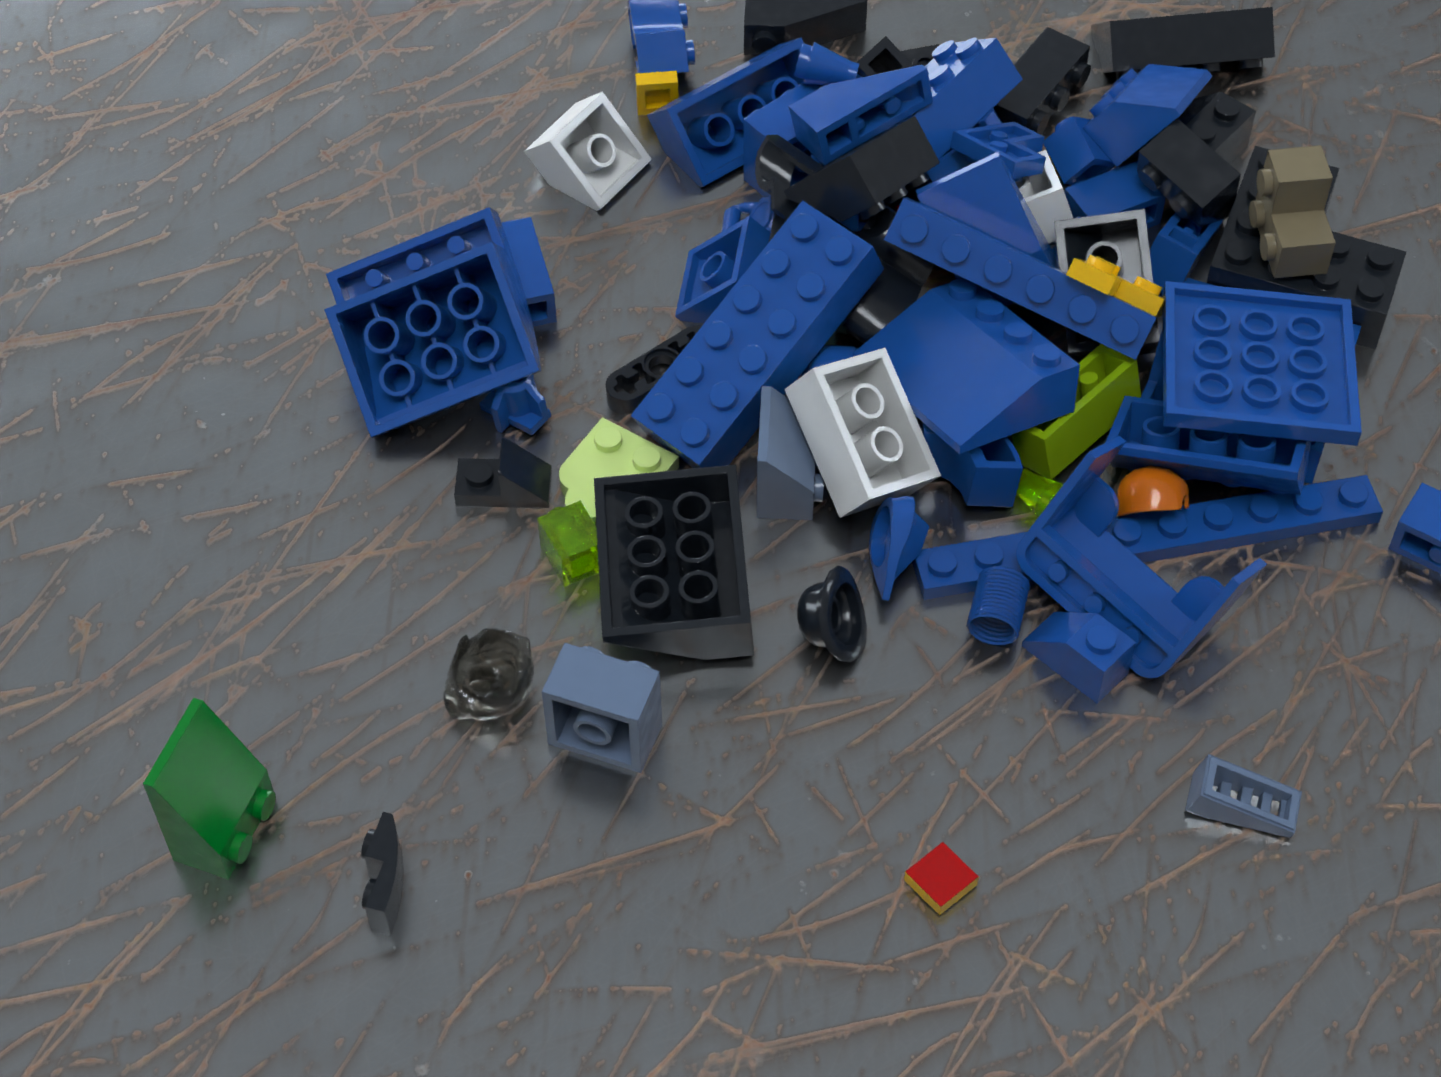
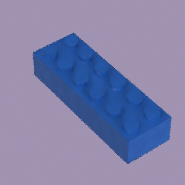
[631,200,884,469]

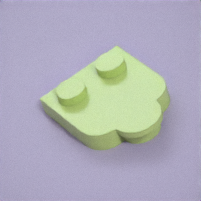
[559,417,679,525]

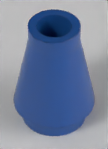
[794,42,860,85]

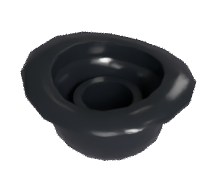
[797,565,867,663]

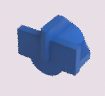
[479,374,551,435]

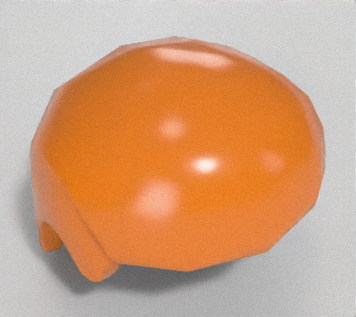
[1117,466,1189,517]

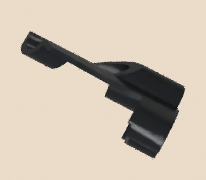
[755,135,935,344]

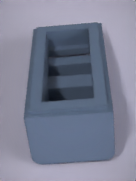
[1185,754,1302,838]

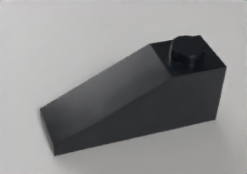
[744,0,868,56]

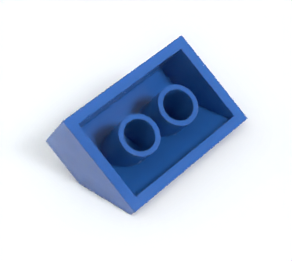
[1083,64,1213,167]

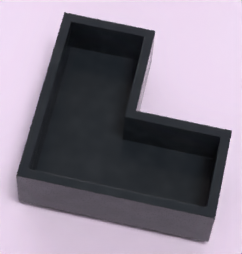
[1207,146,1406,350]

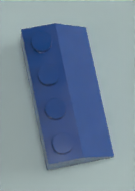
[647,38,804,187]
[1105,396,1311,495]

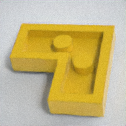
[1066,254,1165,317]

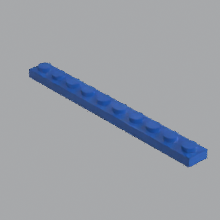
[912,475,1383,600]

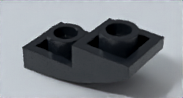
[361,812,404,936]

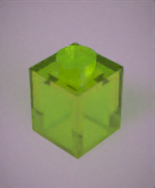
[537,500,599,587]

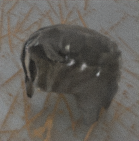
[443,628,534,722]

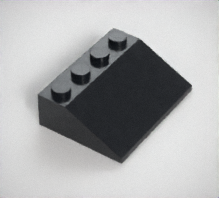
[594,464,754,660]

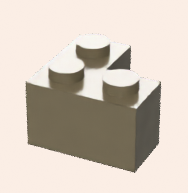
[1249,145,1336,278]

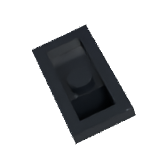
[454,438,552,508]

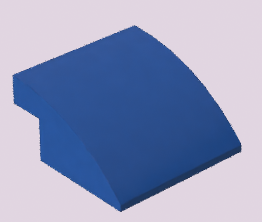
[324,207,541,438]

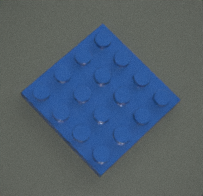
[1162,281,1362,446]

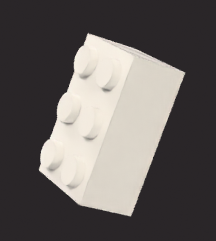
[784,348,941,518]

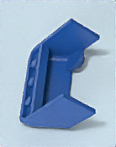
[1016,436,1267,678]

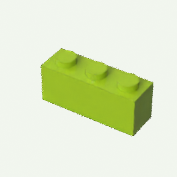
[1012,344,1141,480]

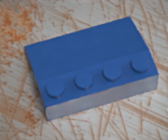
[853,278,1080,454]

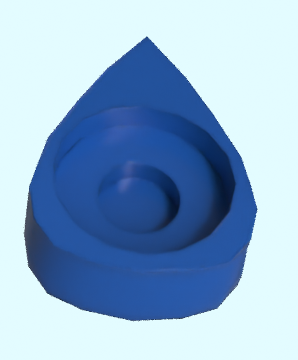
[869,496,929,601]

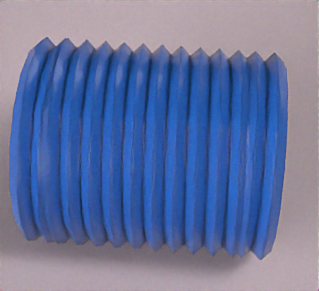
[966,566,1030,645]

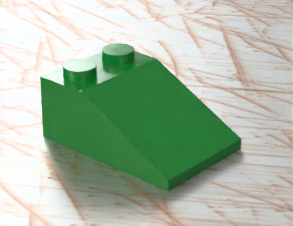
[143,697,276,880]

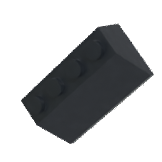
[1091,7,1275,80]

